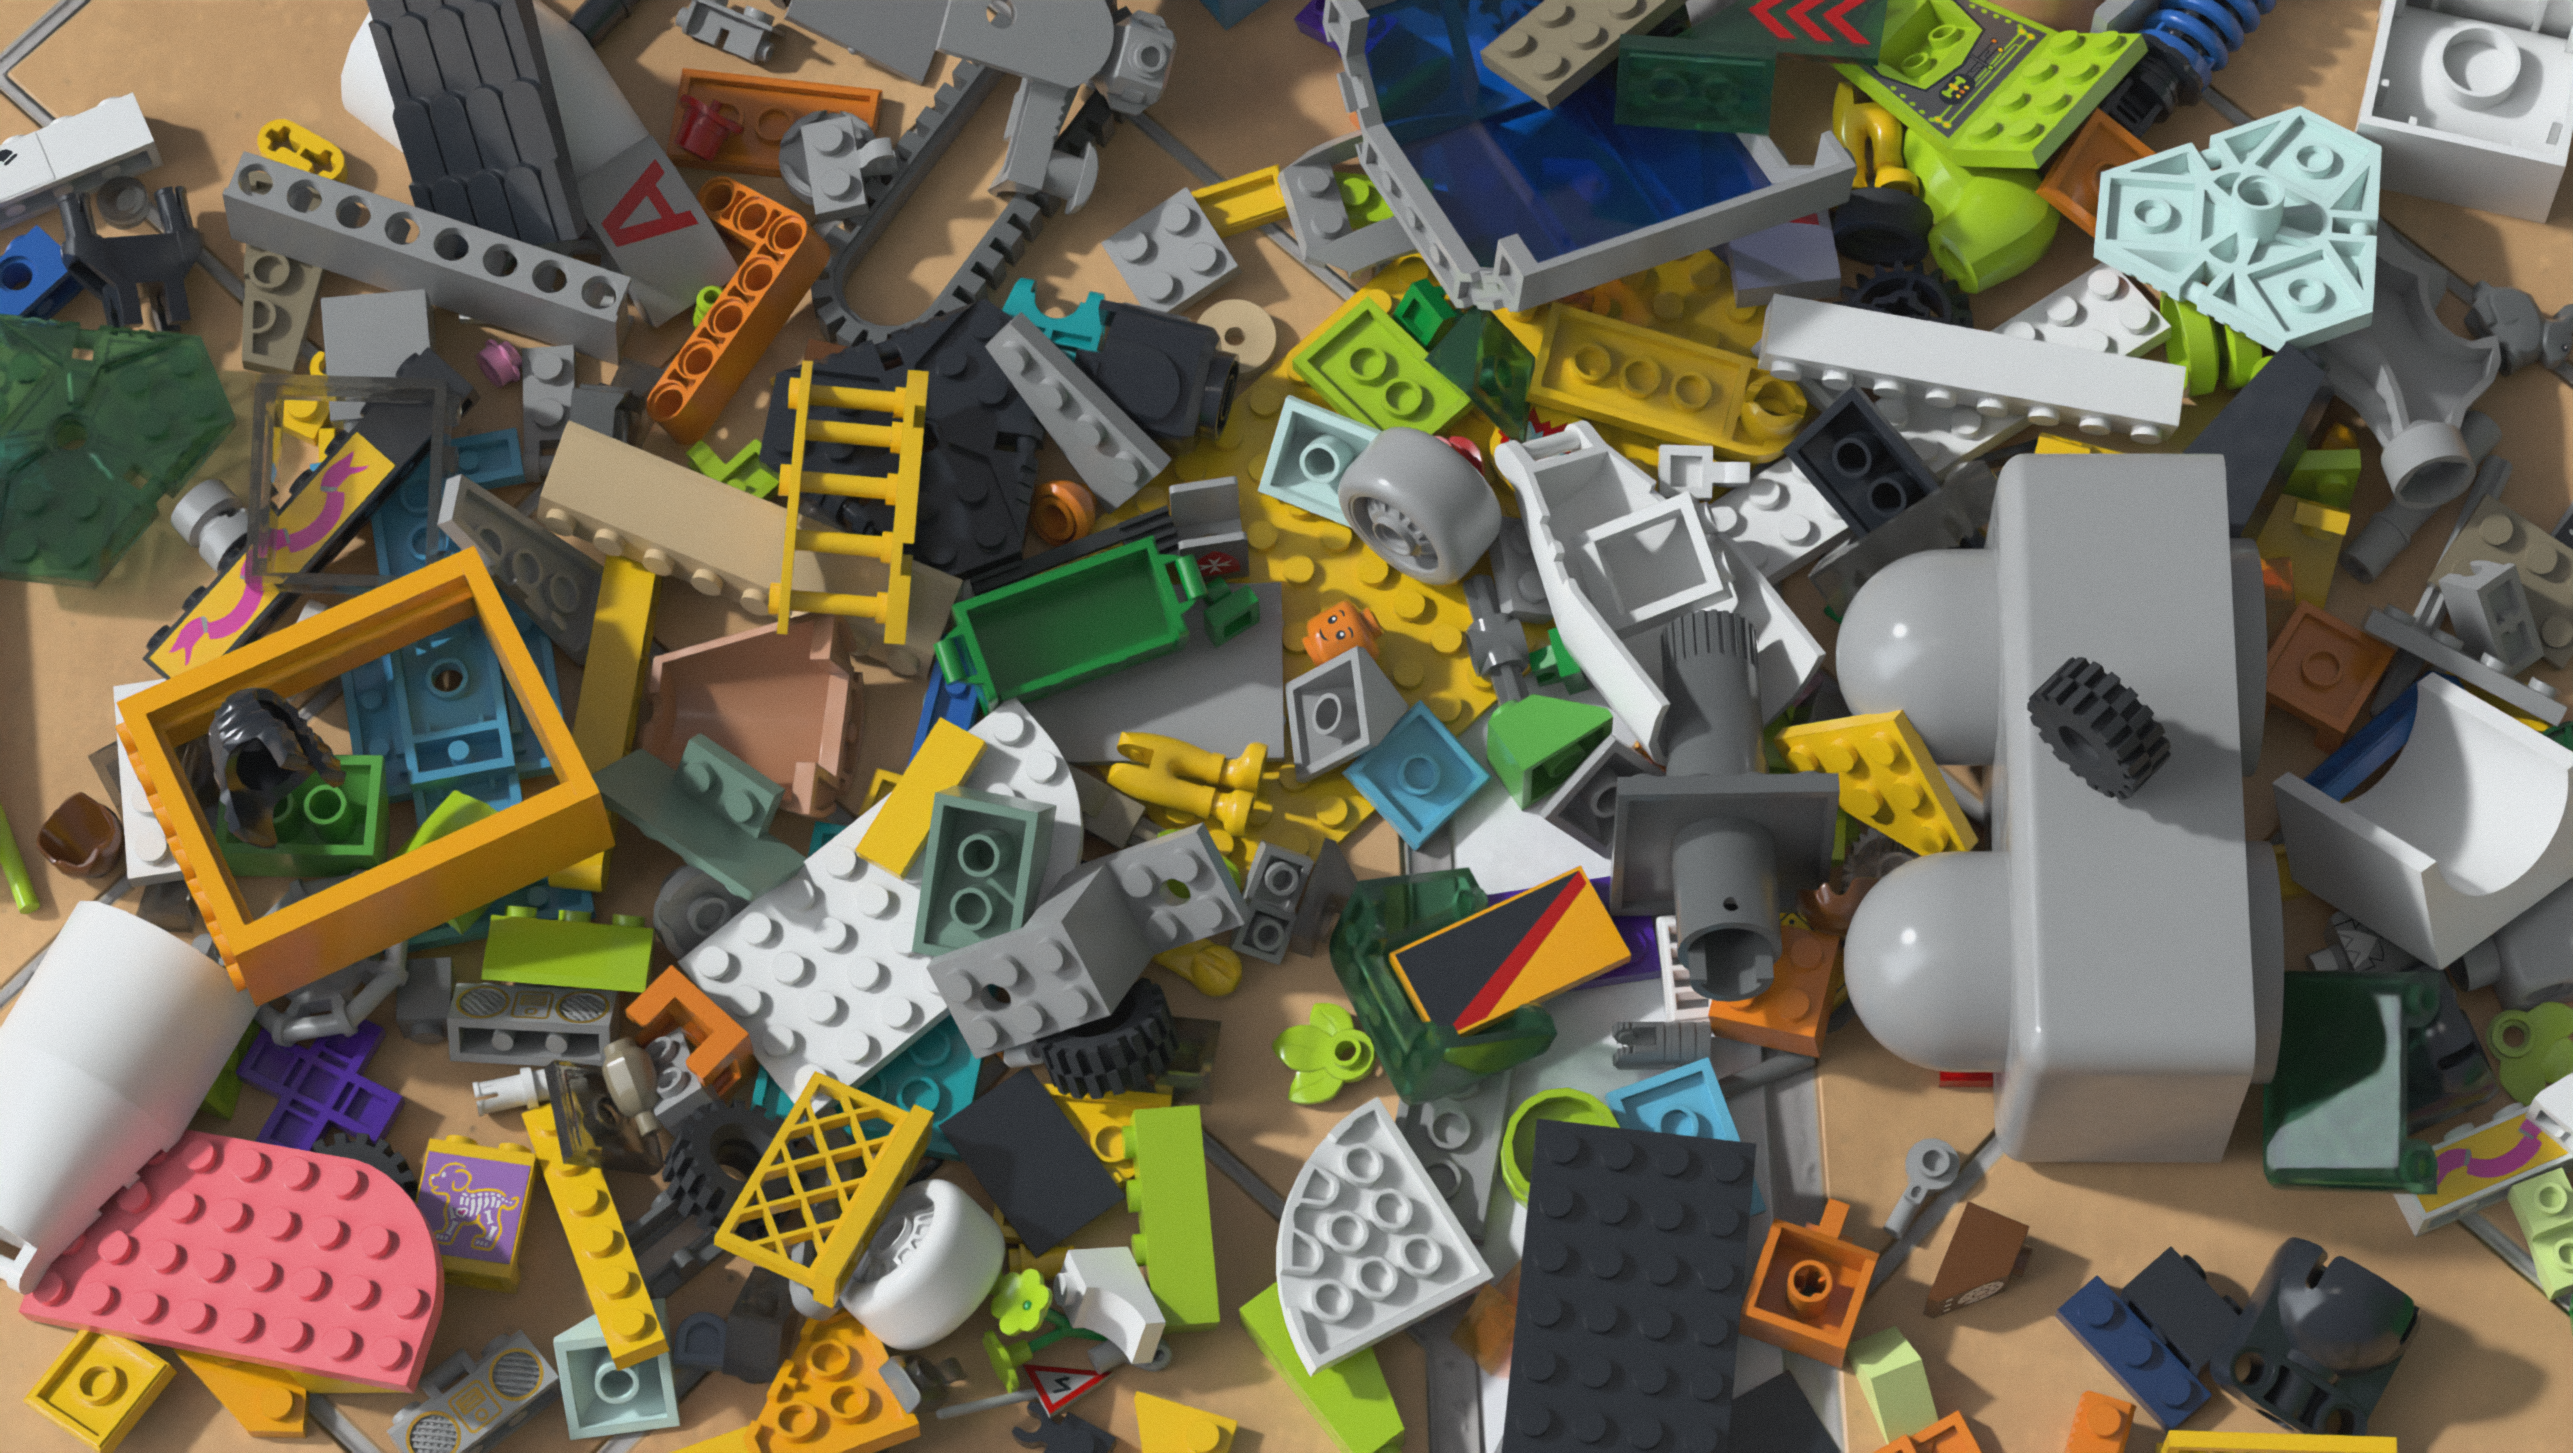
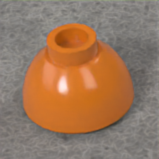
[1030,479,1097,547]

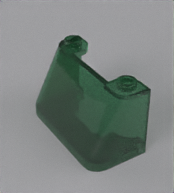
[1329,867,1558,1106]
[2263,970,2440,1195]

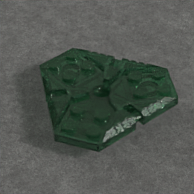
[0,314,237,589]

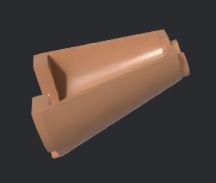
[638,613,865,818]

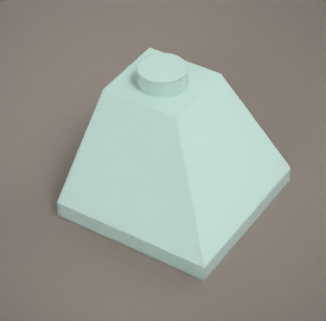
[554,1298,680,1440]

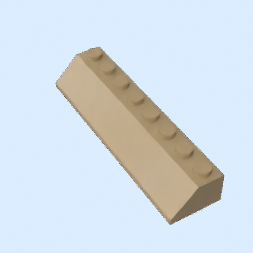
[536,420,963,679]

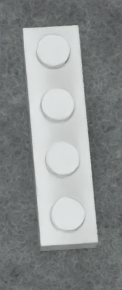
[113,679,185,887]

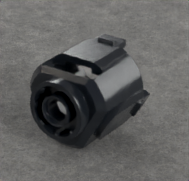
[1074,299,1240,458]

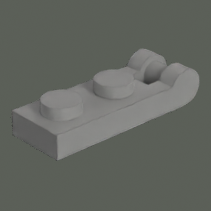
[522,345,577,483]

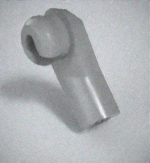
[1087,1338,1172,1374]

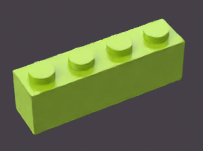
[1121,1105,1220,1335]

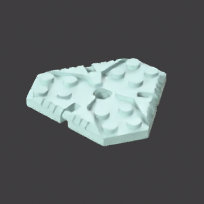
[2093,106,2382,352]

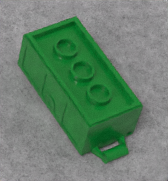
[933,535,1209,717]

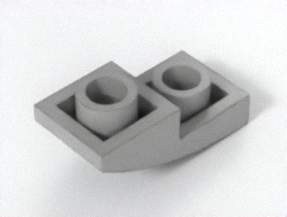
[1229,840,1314,965]

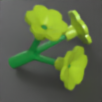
[982,1249,1109,1393]

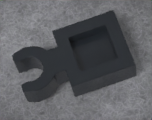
[1012,1402,1117,1453]

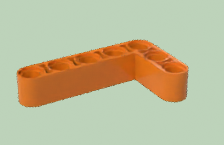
[646,176,830,445]

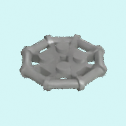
[254,868,409,1047]

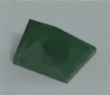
[1424,305,1536,444]

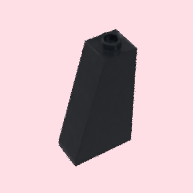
[2182,341,2335,542]

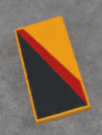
[1389,865,1631,1051]

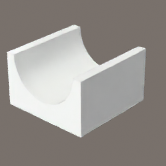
[2354,0,2573,224]
[2272,672,2573,970]

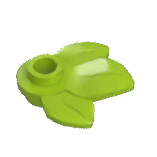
[2486,1002,2573,1107]
[1272,1003,1377,1105]

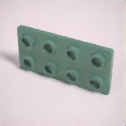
[591,733,807,902]

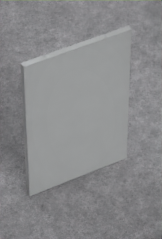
[1024,582,1286,766]

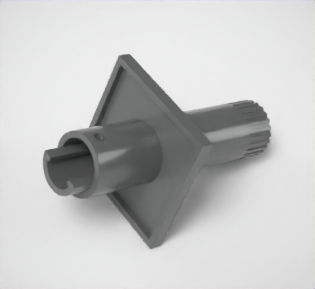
[1609,609,1840,1002]

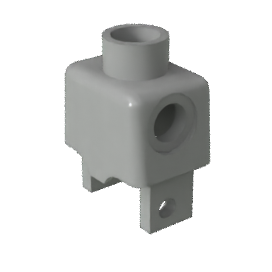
[2448,877,2573,1013]

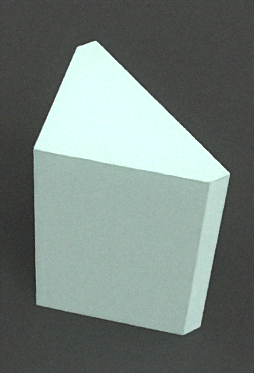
[1258,395,1382,528]

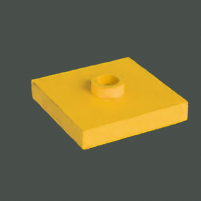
[23,1330,177,1453]

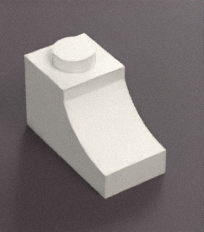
[1053,1246,1166,1364]

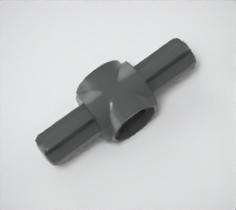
[1462,574,1530,707]

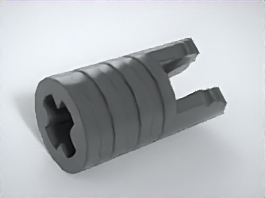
[1612,1021,1711,1070]

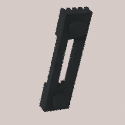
[970,505,1181,597]

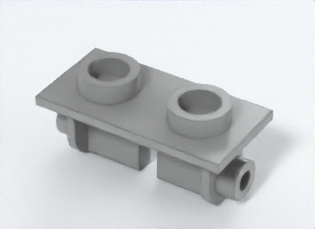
[675,0,786,64]

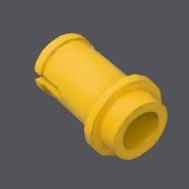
[1008,1243,1075,1280]

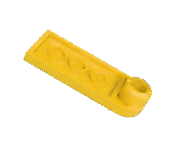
[1525,302,1807,464]

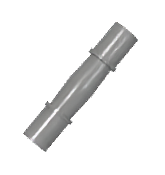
[2339,410,2502,584]

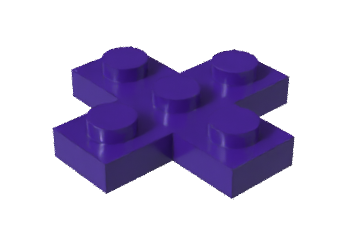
[235,1019,406,1152]

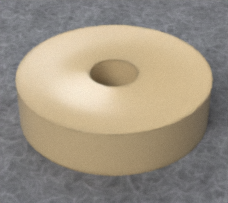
[1197,299,1277,382]

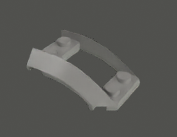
[1277,112,1516,279]

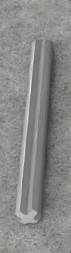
[2369,455,2513,719]

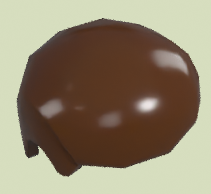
[1795,877,1881,936]

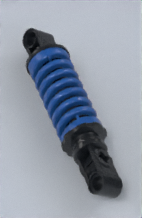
[2095,0,2276,139]

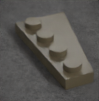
[242,171,326,379]

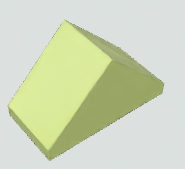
[1847,1326,1939,1444]

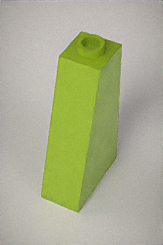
[1239,1281,1405,1453]

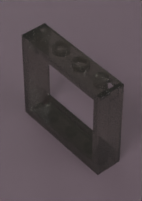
[244,373,461,595]

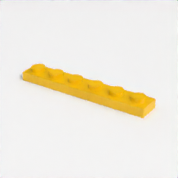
[521,1094,670,1371]

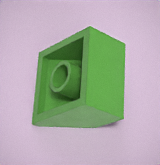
[1487,694,1613,811]

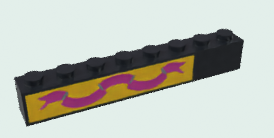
[142,347,481,680]

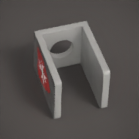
[1169,476,1250,583]

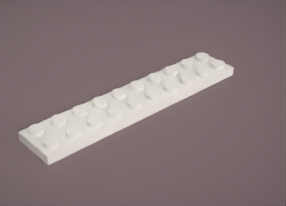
[1709,262,2171,586]

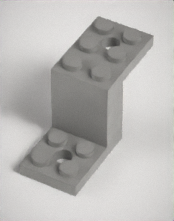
[926,822,1252,1059]

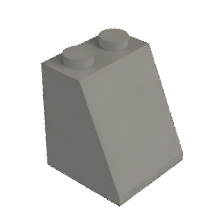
[321,289,436,433]

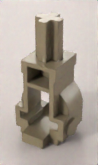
[1066,762,1167,851]

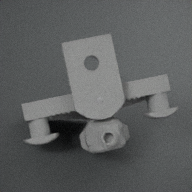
[935,0,1177,215]

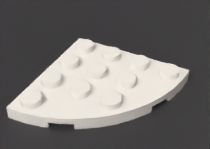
[1276,1096,1494,1377]

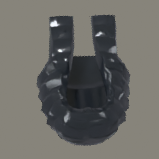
[208,687,346,849]

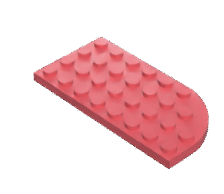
[19,1129,445,1394]

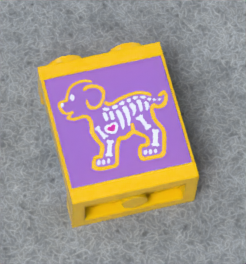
[415,1135,542,1294]

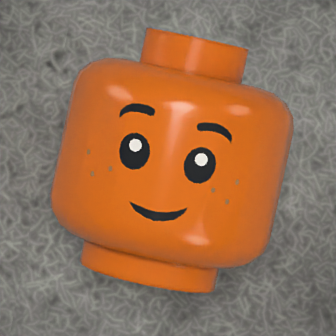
[1302,600,1384,667]

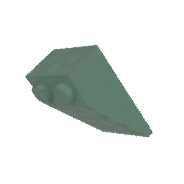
[912,785,1057,957]

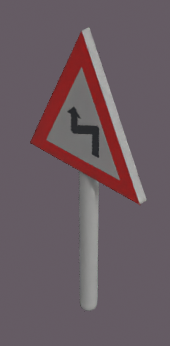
[936,1364,1114,1420]

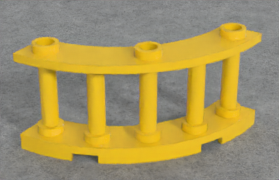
[768,360,929,645]

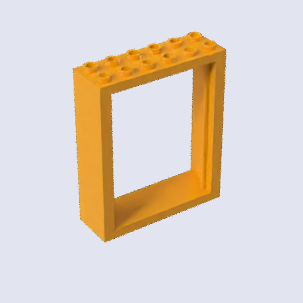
[115,546,616,1007]

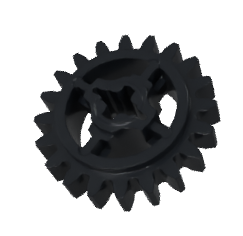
[1832,260,1974,329]

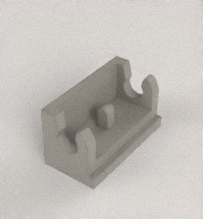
[2438,560,2545,677]

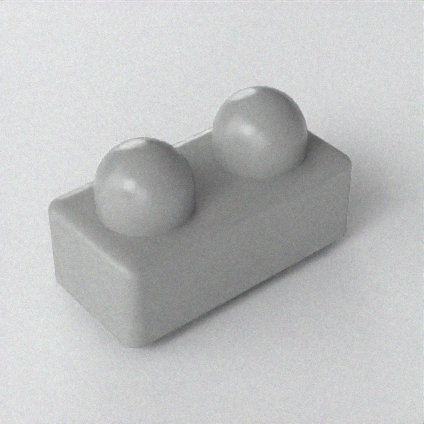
[1836,454,2284,1163]

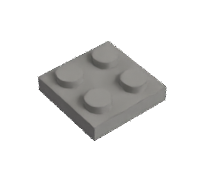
[1101,187,1242,315]

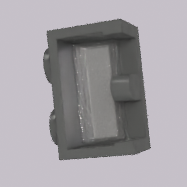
[622,1189,726,1300]

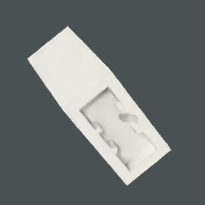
[1570,491,1736,641]

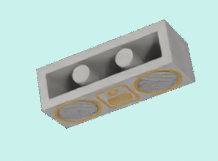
[447,982,621,1069]
[387,1329,562,1453]

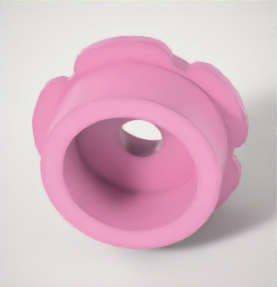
[476,339,522,388]

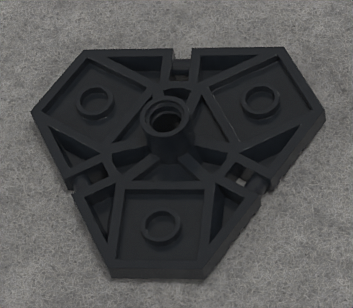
[759,298,1047,581]

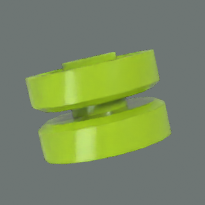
[2160,284,2262,398]
[1500,1087,1620,1210]

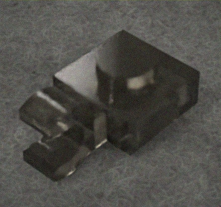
[877,1354,969,1414]

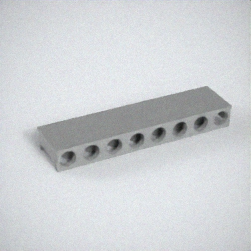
[222,151,634,366]

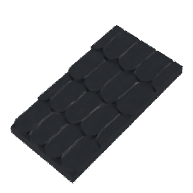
[366,0,588,258]

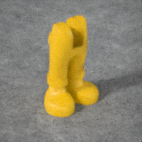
[1829,81,1919,213]
[1107,732,1269,838]

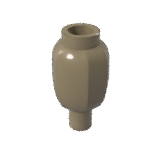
[602,1037,663,1138]

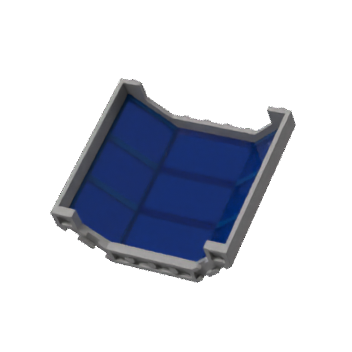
[1322,0,1857,312]

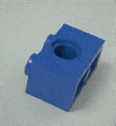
[0,225,84,352]

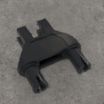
[56,186,206,339]

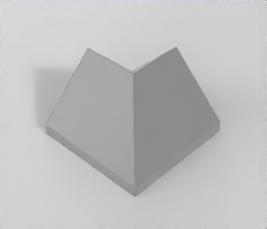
[1285,646,1409,784]
[1539,734,1666,859]

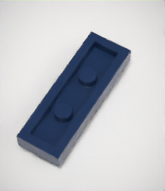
[2055,1275,2212,1434]

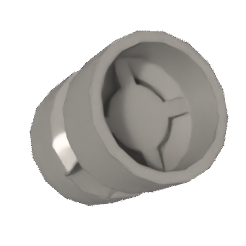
[170,478,259,575]

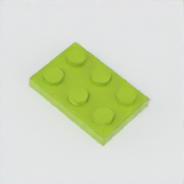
[1292,296,1475,436]

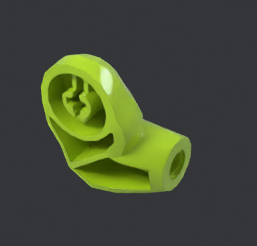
[1901,127,2061,294]

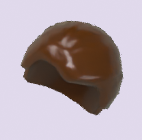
[36,792,125,880]

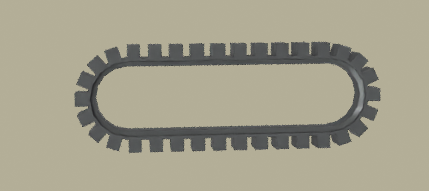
[811,0,1132,348]

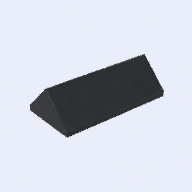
[1783,384,1987,567]

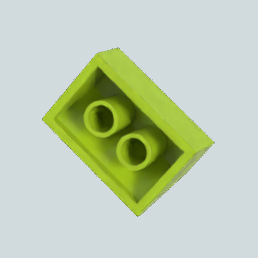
[481,905,656,993]

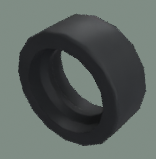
[1833,187,1934,268]

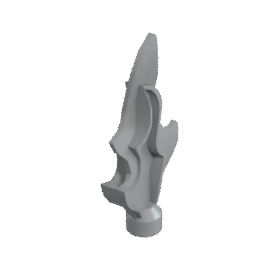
[2276,214,2501,509]

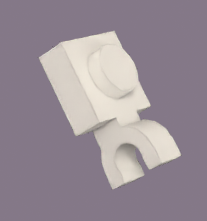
[1658,445,1750,501]

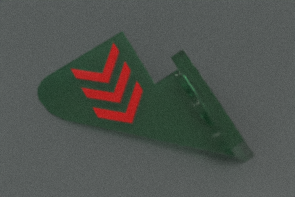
[1614,0,1888,135]

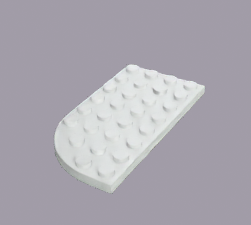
[678,698,1084,1119]

